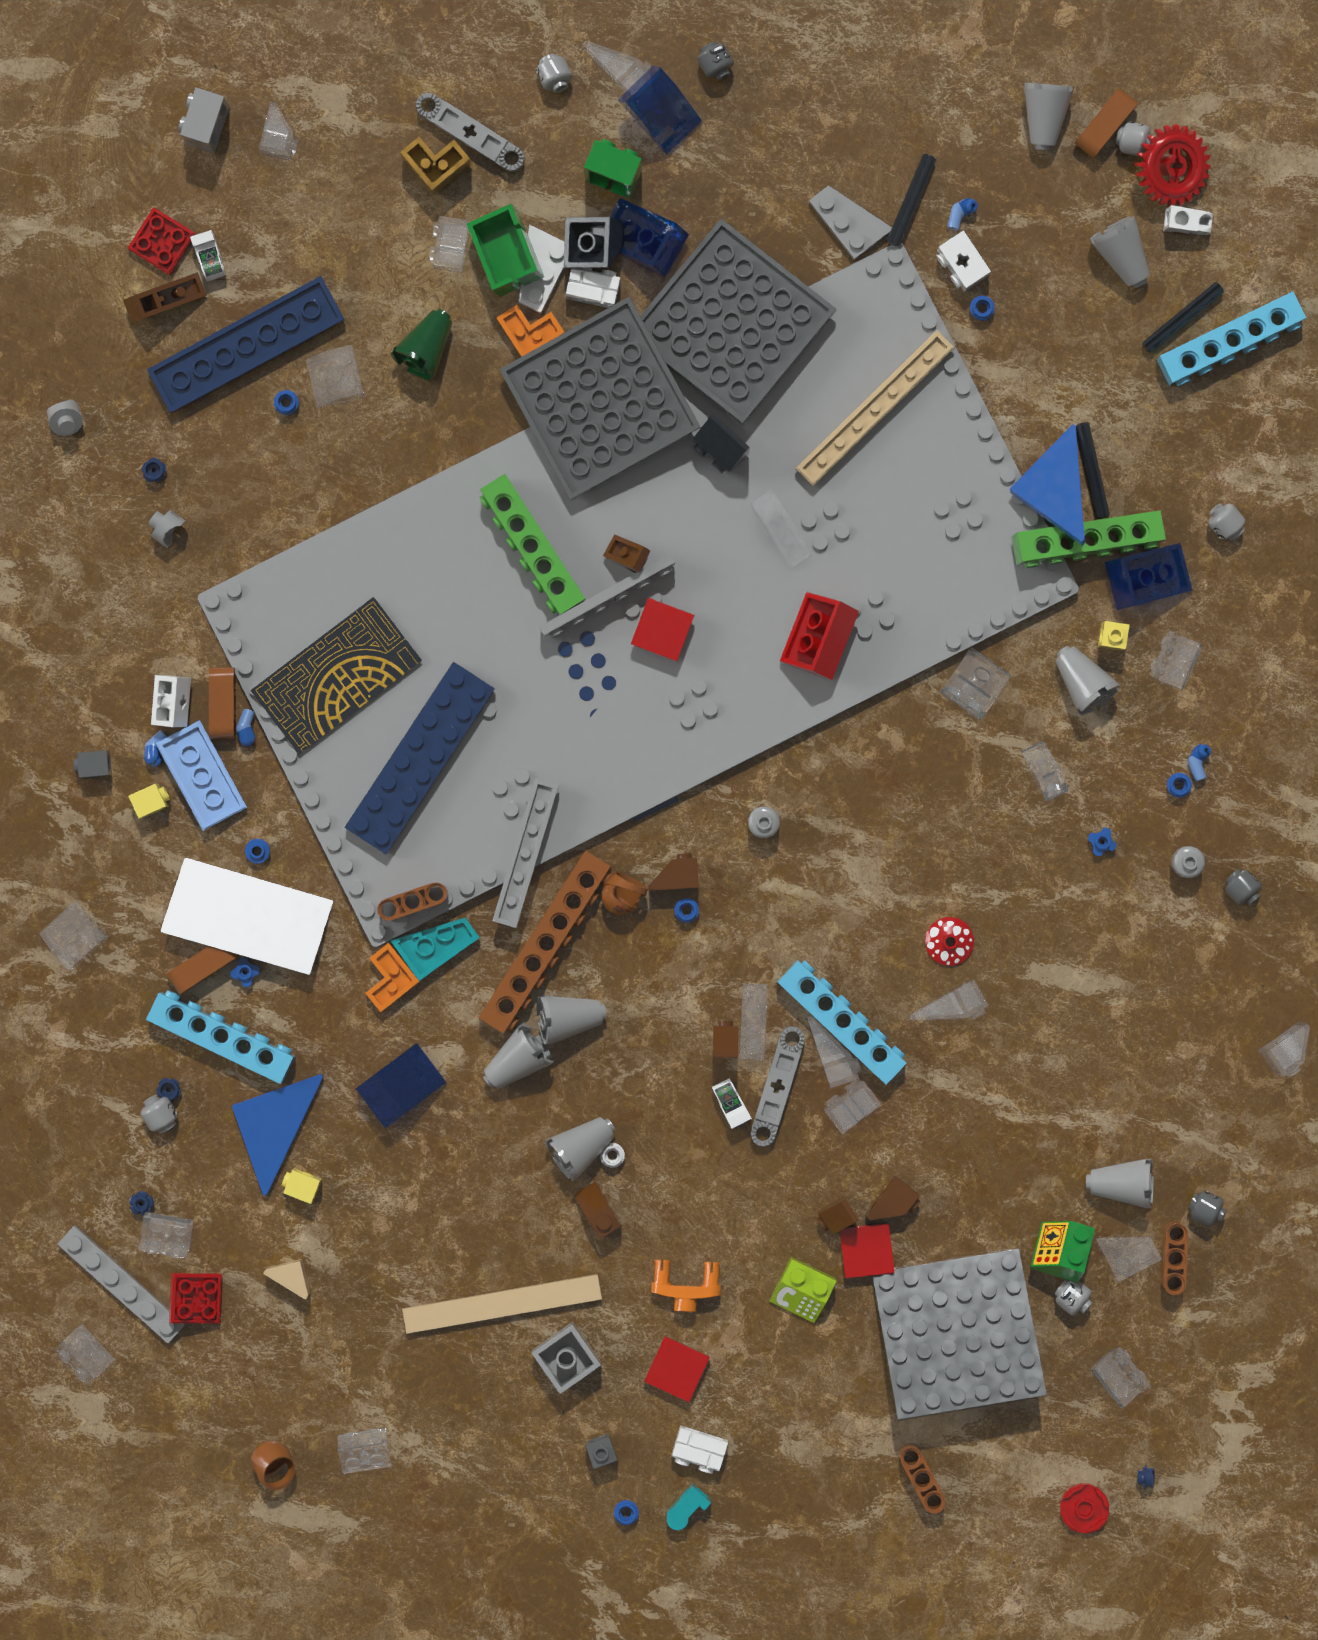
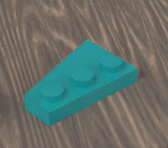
[391,917,480,981]

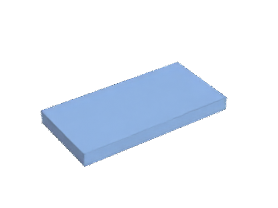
[156,720,247,831]

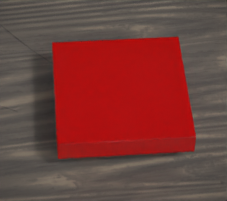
[127,207,196,276]
[631,598,695,662]
[840,1223,895,1278]
[169,1273,222,1324]
[644,1336,710,1402]

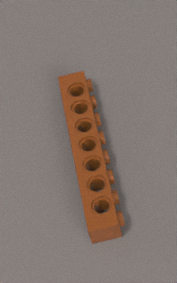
[478,851,612,1034]

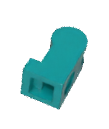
[666,1483,711,1530]

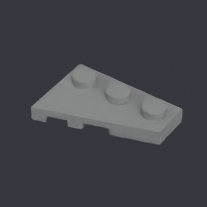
[809,185,892,260]

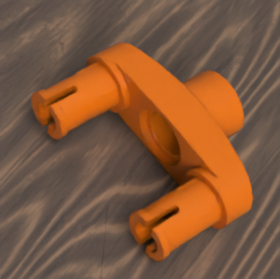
[651,1260,721,1312]

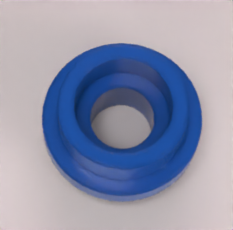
[970,296,995,321]
[274,390,299,415]
[1167,773,1192,798]
[245,839,270,863]
[674,898,699,923]
[614,1500,639,1525]

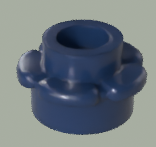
[142,458,166,482]
[156,1078,181,1102]
[129,1191,154,1216]
[1138,1465,1155,1490]

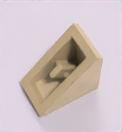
[263,1259,310,1300]

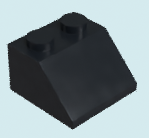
[564,217,623,268]
[693,413,750,475]

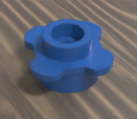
[1088,828,1116,856]
[230,957,260,987]

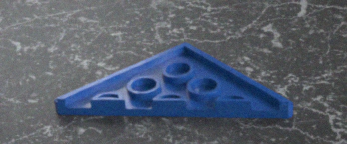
[1010,424,1085,546]
[232,1074,324,1196]

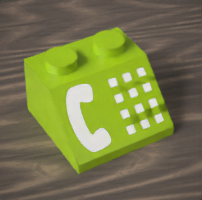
[770,1257,837,1323]

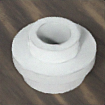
[600,1143,625,1168]

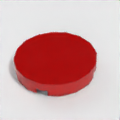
[1060,1483,1109,1533]

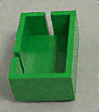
[584,139,642,200]
[467,204,544,297]

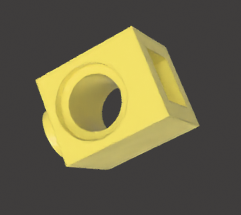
[1098,621,1129,651]
[129,784,170,819]
[281,1168,322,1204]

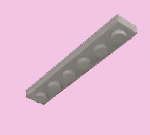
[539,554,675,638]
[492,778,559,928]
[57,1225,185,1343]

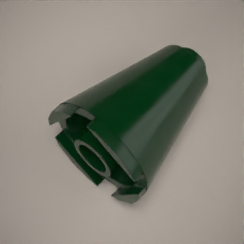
[391,309,452,380]

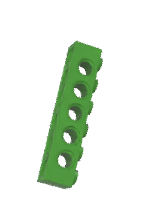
[479,474,586,615]
[1012,510,1166,568]

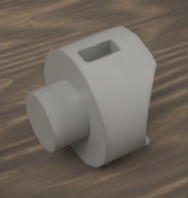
[47,400,83,436]
[148,510,186,548]

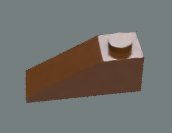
[123,272,207,323]

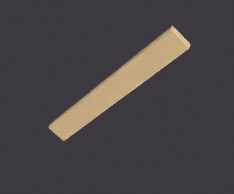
[796,330,955,486]
[402,1274,602,1334]

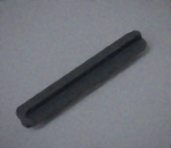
[887,154,936,247]
[1142,282,1224,353]
[1076,422,1110,519]

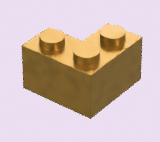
[400,137,471,196]

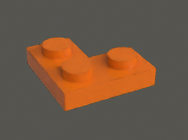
[497,305,565,357]
[366,943,420,1012]

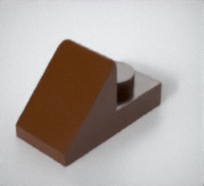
[603,534,650,573]

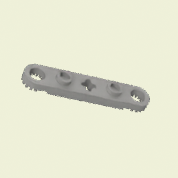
[416,93,524,172]
[751,1026,805,1146]

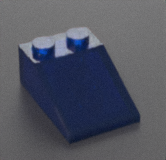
[618,66,702,155]
[610,198,689,277]
[1105,543,1193,610]
[356,1043,446,1128]

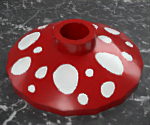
[925,917,974,966]

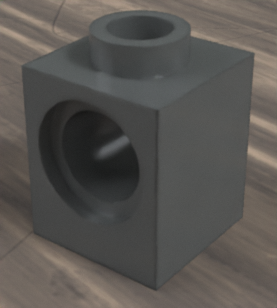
[73,750,112,778]
[585,1433,618,1469]

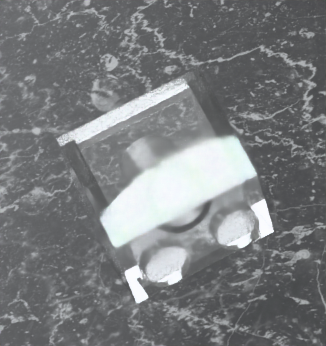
[306,345,366,408]
[940,647,1011,720]
[39,900,110,971]
[1259,1022,1310,1077]

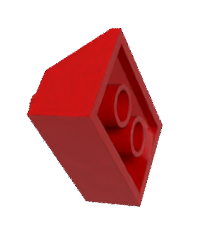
[780,592,859,680]

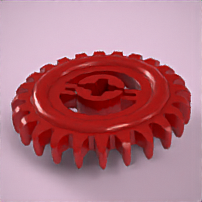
[1134,124,1211,207]

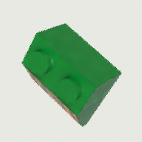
[1030,1221,1095,1283]

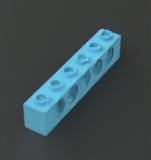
[1156,291,1306,387]
[777,960,906,1085]
[146,990,295,1084]

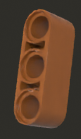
[1075,88,1138,159]
[209,667,236,739]
[377,882,449,921]
[166,946,239,995]
[1161,1221,1188,1295]
[899,1443,946,1514]

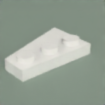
[519,225,565,314]

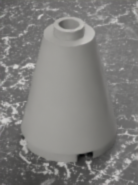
[1024,82,1074,150]
[1090,216,1150,288]
[1055,646,1120,716]
[536,995,607,1045]
[484,1024,553,1089]
[545,1117,615,1182]
[1086,1159,1154,1208]

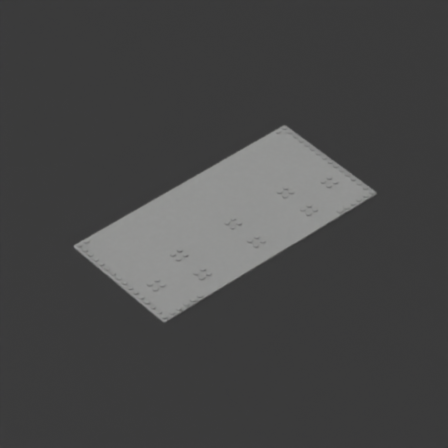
[198,242,1079,947]

